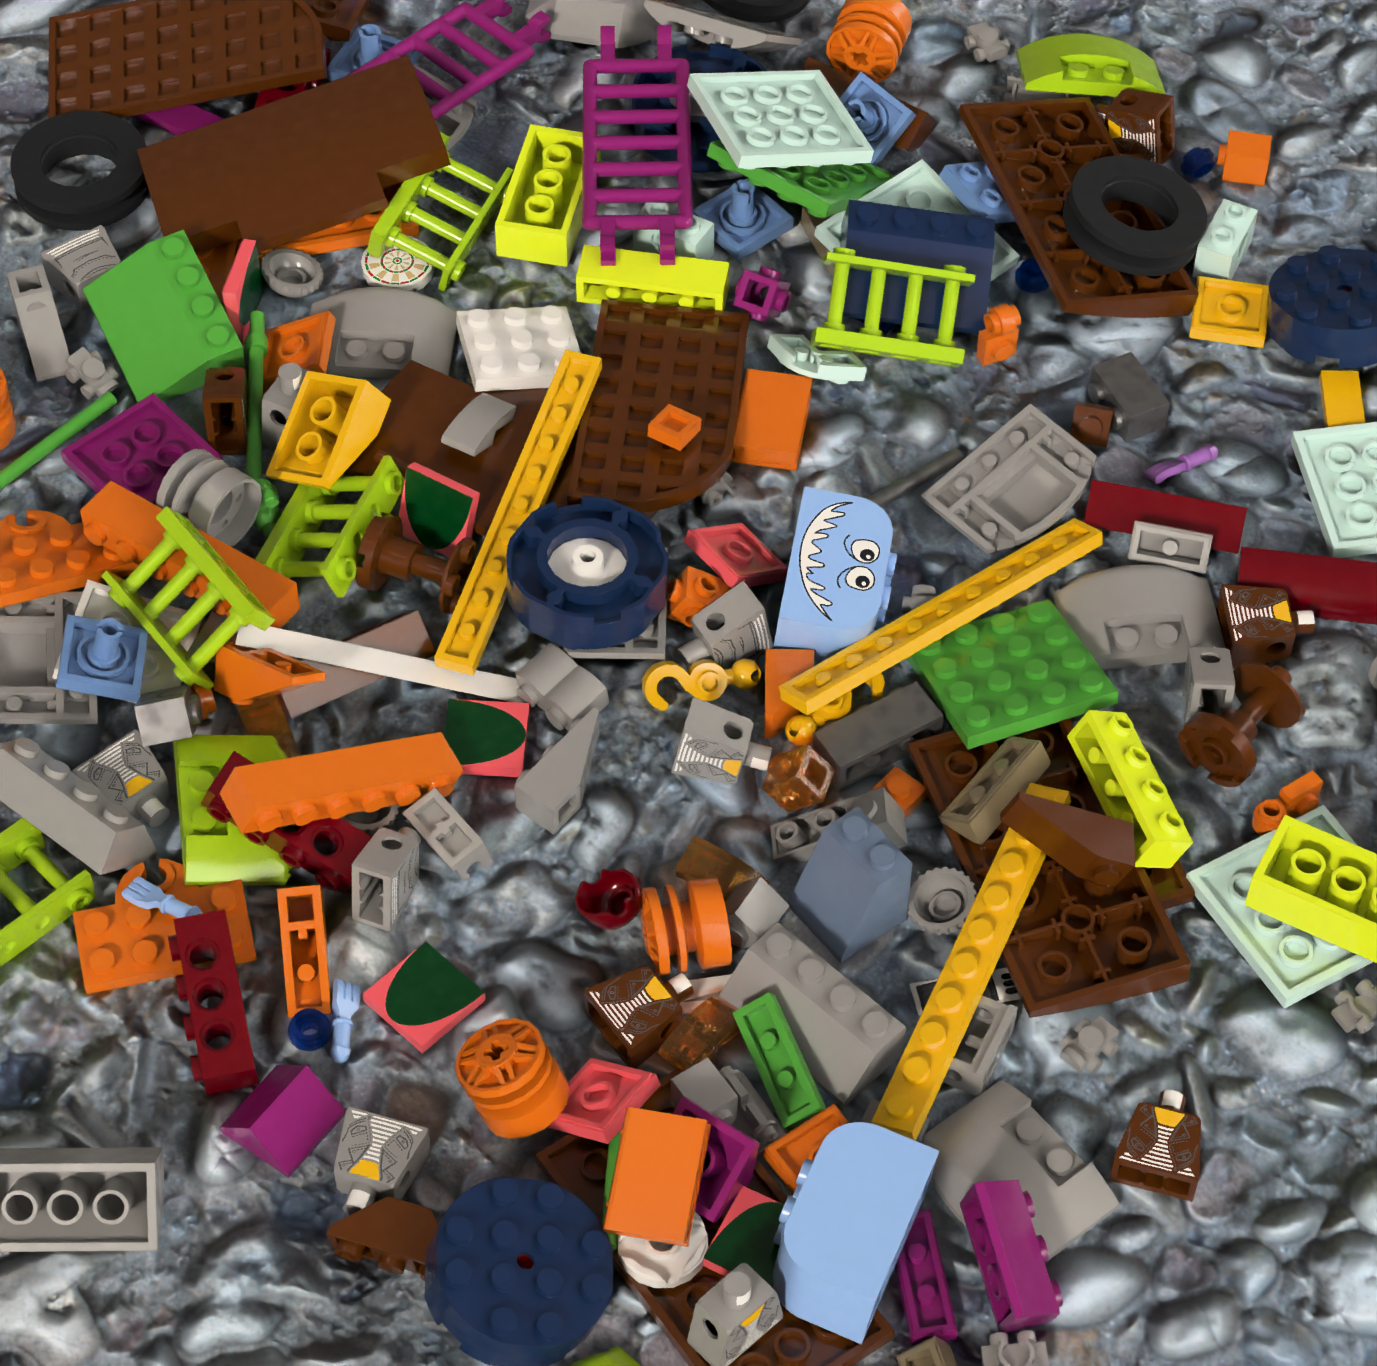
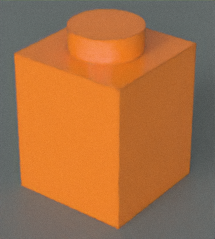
[1216,130,1272,186]

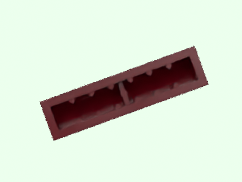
[1084,479,1247,554]
[1235,547,1377,625]

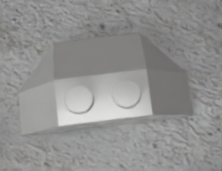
[525,0,661,48]

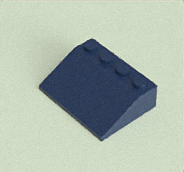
[840,199,995,335]

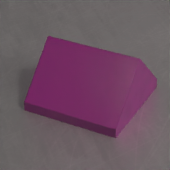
[220,1065,345,1178]
[673,1096,760,1222]

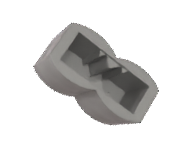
[515,643,609,730]

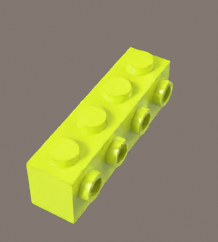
[576,244,730,311]
[1067,710,1193,868]

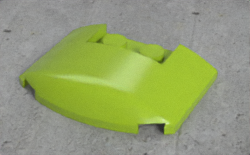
[1016,33,1166,97]
[173,735,296,886]

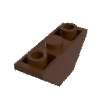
[326,1196,439,1281]

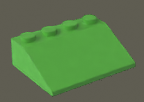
[83,229,246,403]

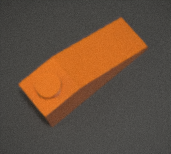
[214,641,326,705]
[277,885,332,1018]

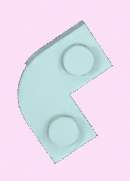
[767,334,867,384]

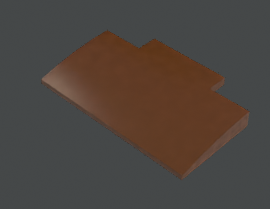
[137,55,451,254]
[959,97,1199,318]
[344,360,659,536]
[907,719,1195,1018]

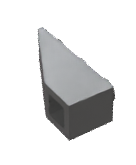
[6,264,70,382]
[514,707,600,834]
[770,787,908,863]

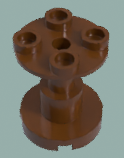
[355,512,476,614]
[1178,661,1306,787]

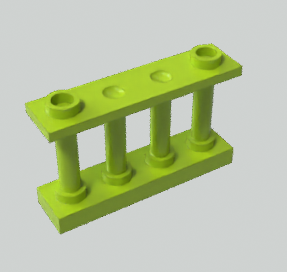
[366,131,514,292]
[810,247,976,368]
[255,455,405,598]
[101,506,276,690]
[0,817,96,967]

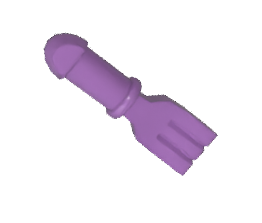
[1143,444,1218,484]

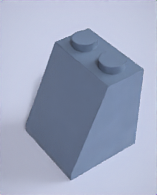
[788,807,913,963]

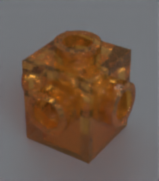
[761,745,835,813]

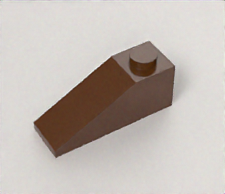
[1000,792,1135,887]

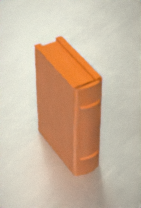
[731,369,813,471]
[602,1107,711,1247]

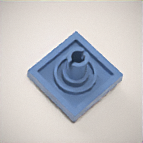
[326,24,420,82]
[839,71,917,166]
[939,161,1015,224]
[693,178,794,261]
[55,614,148,702]

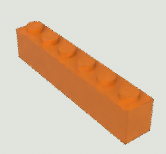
[80,481,301,629]
[219,732,464,834]

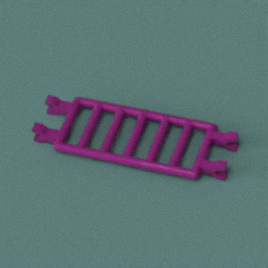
[345,0,550,120]
[582,25,693,266]

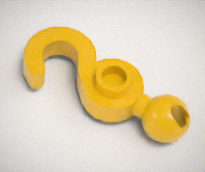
[642,658,761,711]
[785,673,885,746]

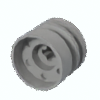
[156,449,262,547]

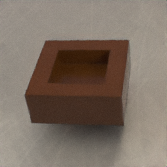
[1070,401,1114,448]

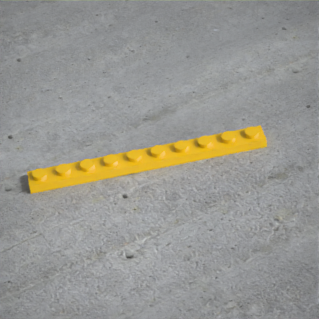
[434,350,602,676]
[779,518,1103,715]
[871,783,1071,1141]

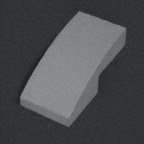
[441,392,516,456]

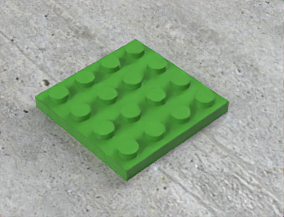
[706,139,895,218]
[906,599,1118,750]

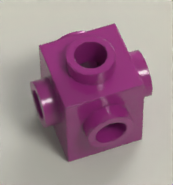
[733,266,791,322]

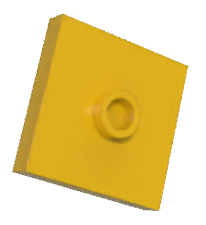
[1189,276,1269,348]

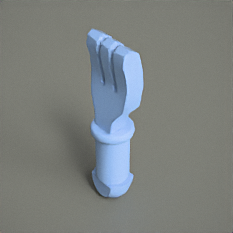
[121,876,203,918]
[330,978,360,1064]

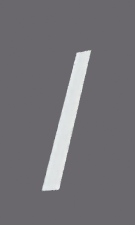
[235,624,535,707]

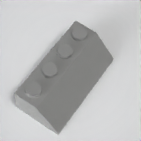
[0,738,158,875]
[717,923,906,1108]
[0,1147,164,1252]

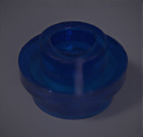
[1180,147,1215,180]
[1015,259,1049,293]
[288,1008,332,1051]

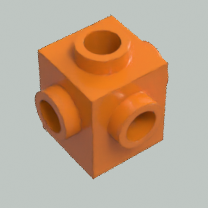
[666,566,729,628]

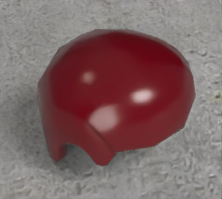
[574,868,643,930]

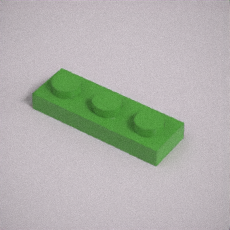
[732,992,826,1131]

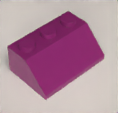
[959,1180,1063,1334]

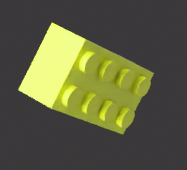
[495,124,601,267]
[1245,815,1377,963]

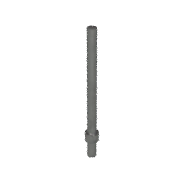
[771,449,964,562]

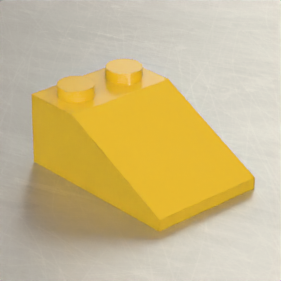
[265,371,391,490]

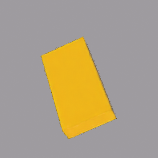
[1319,370,1365,428]

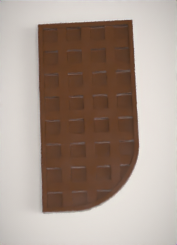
[48,0,327,119]
[567,299,750,513]

